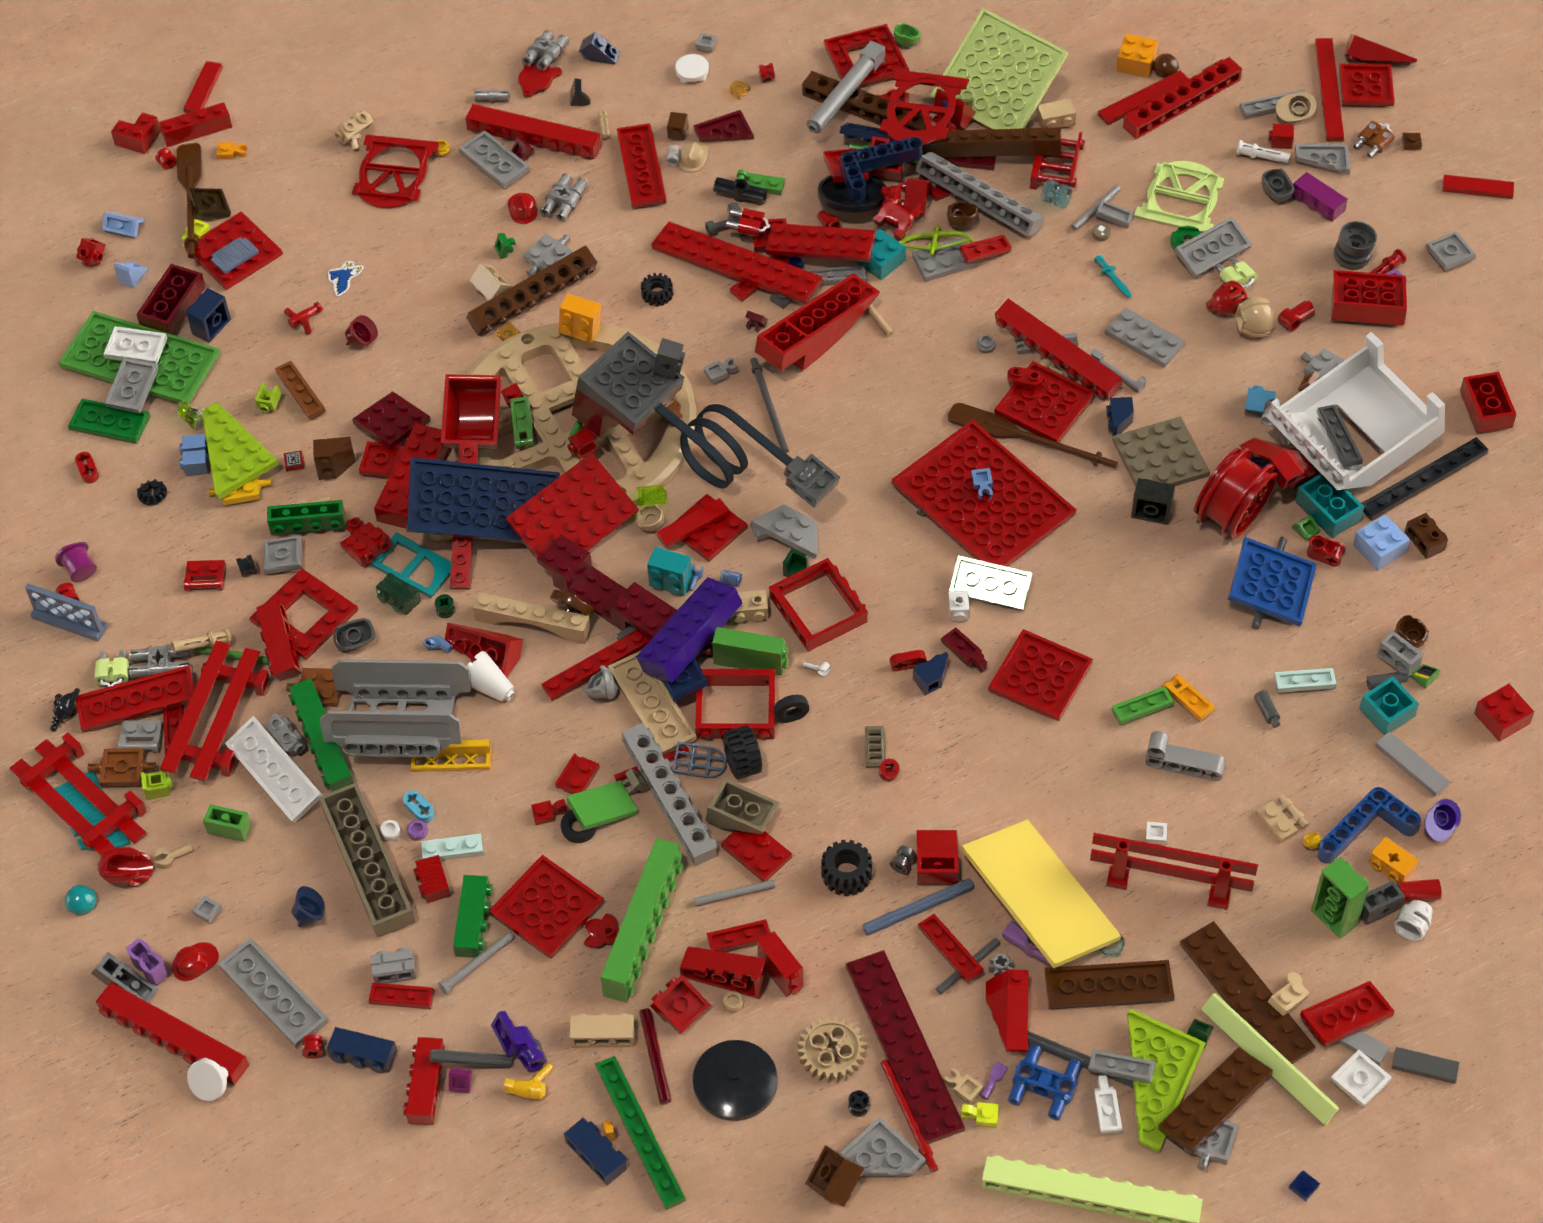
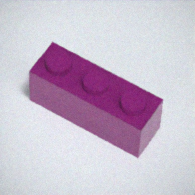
[1292,172,1348,222]

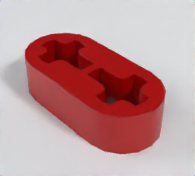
[75,452,99,484]
[889,650,927,671]

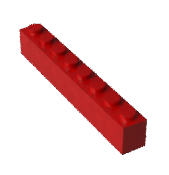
[465,104,601,159]
[994,298,1122,401]
[96,982,249,1085]

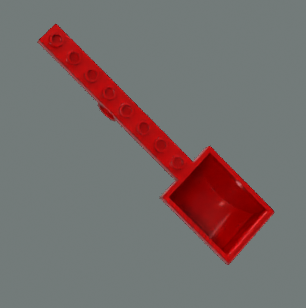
[441,374,502,589]

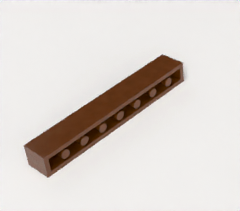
[923,127,1062,158]

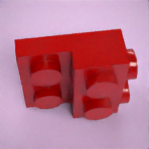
[340,522,393,567]
[650,975,711,1034]

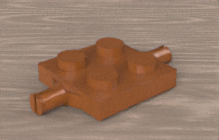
[286,668,348,707]
[87,748,156,787]

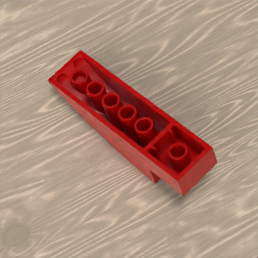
[755,273,880,371]

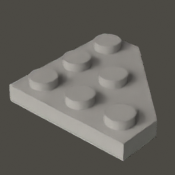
[841,1117,926,1177]

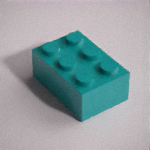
[1295,474,1364,538]

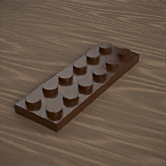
[1044,960,1174,1009]
[1158,1047,1273,1154]

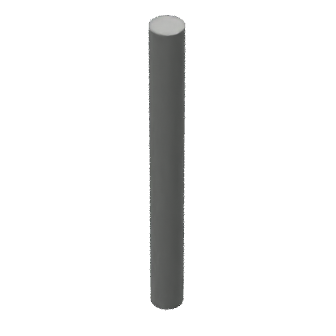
[936,937,1000,995]

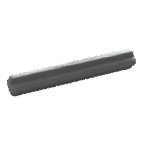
[429,1049,512,1068]

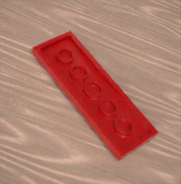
[617,123,666,208]
[765,223,876,262]
[76,665,195,732]

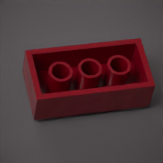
[136,264,206,335]

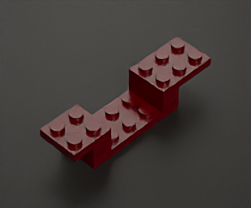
[537,534,677,639]

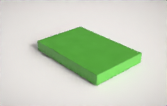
[566,780,638,830]

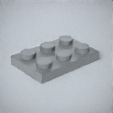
[912,238,975,282]
[105,358,159,414]

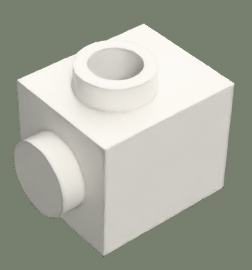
[948,591,969,622]

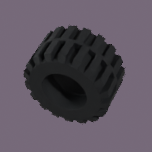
[723,725,762,779]
[821,840,872,896]

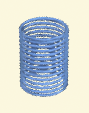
[720,569,742,587]

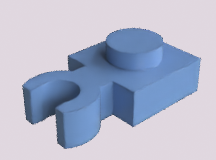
[971,468,993,500]

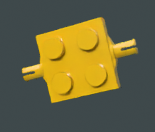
[208,477,272,505]

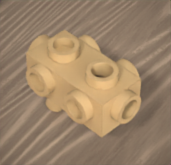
[335,111,374,151]

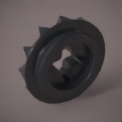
[137,479,167,505]

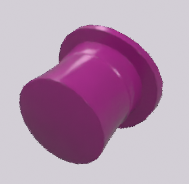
[55,542,97,582]

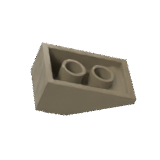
[705,778,779,834]

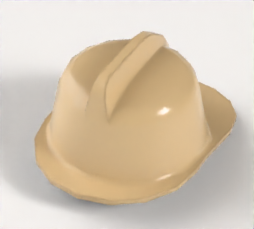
[1276,92,1317,122]
[679,142,709,172]

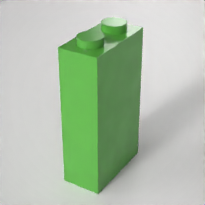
[712,627,789,676]

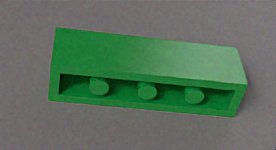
[453,875,493,958]

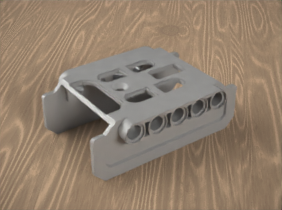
[320,659,471,757]

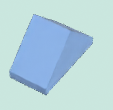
[114,262,148,288]

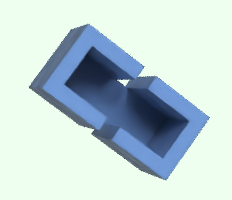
[179,434,208,476]

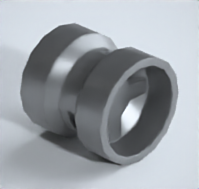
[890,846,917,874]

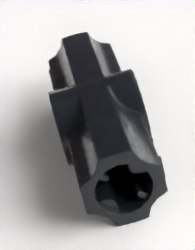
[713,177,767,204]

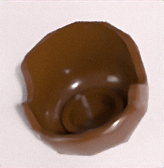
[1152,53,1179,78]

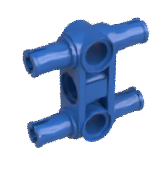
[1008,1044,1081,1121]

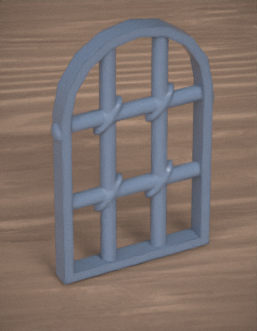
[673,741,726,778]

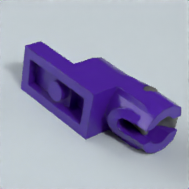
[491,1011,546,1072]

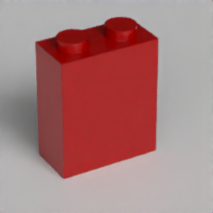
[757,931,803,997]

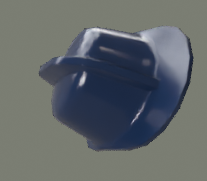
[291,886,325,927]

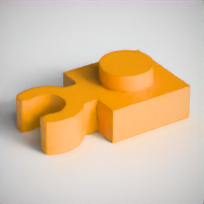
[216,142,248,159]

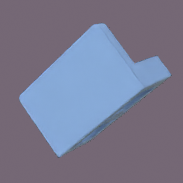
[102,212,145,237]

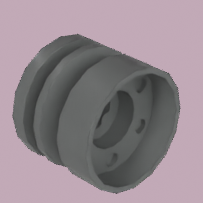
[1334,221,1377,269]

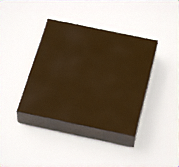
[188,188,231,217]

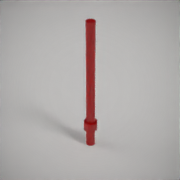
[880,1060,938,1173]

